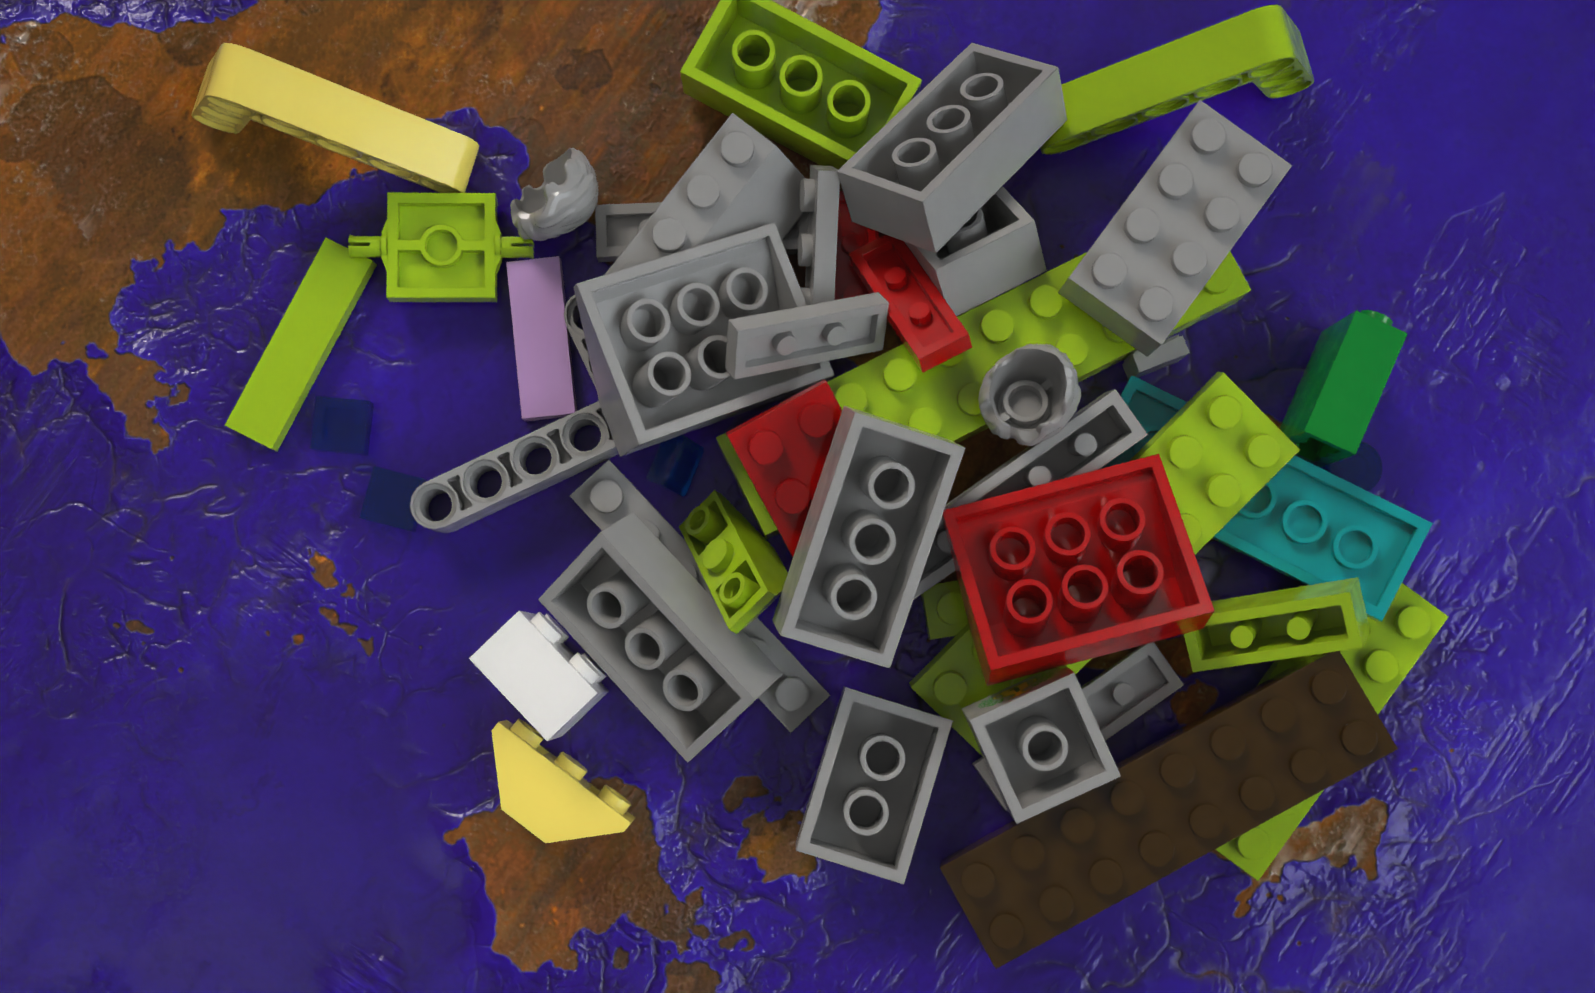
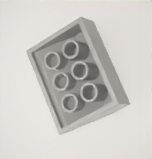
[574,222,834,457]

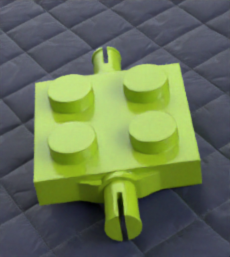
[348,192,534,302]

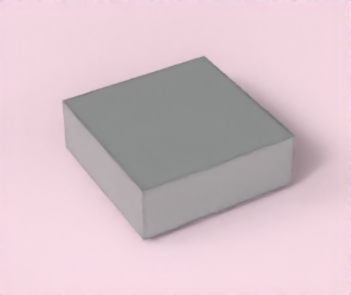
[1122,334,1190,380]

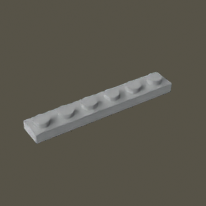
[570,460,830,733]

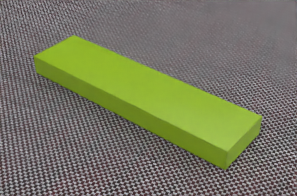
[225,238,377,451]

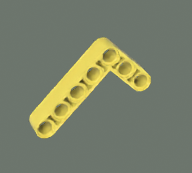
[191,43,480,193]

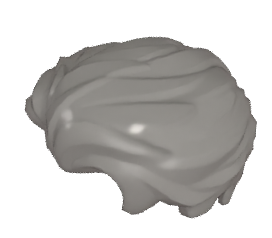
[510,148,599,241]
[978,343,1081,446]

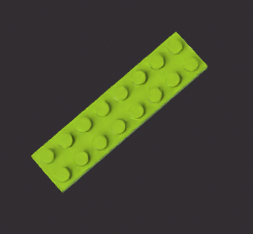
[909,372,1300,756]

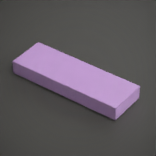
[506,256,577,422]

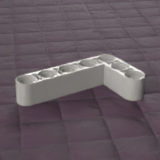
[410,295,619,533]

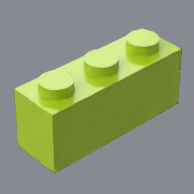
[1184,577,1370,672]

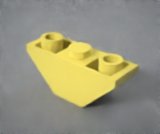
[491,719,635,843]

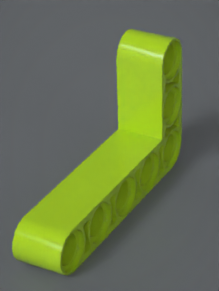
[1040,5,1314,155]

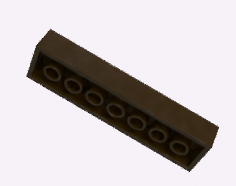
[940,651,1398,969]

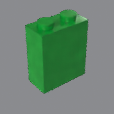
[1280,310,1408,467]

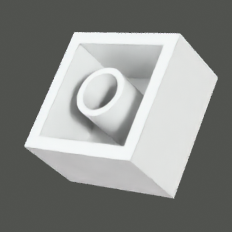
[469,611,609,741]

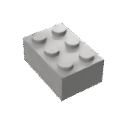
[795,686,953,884]

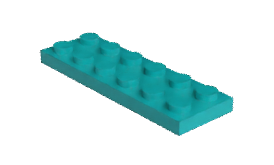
[1100,375,1433,622]

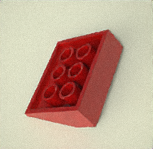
[942,454,1215,686]

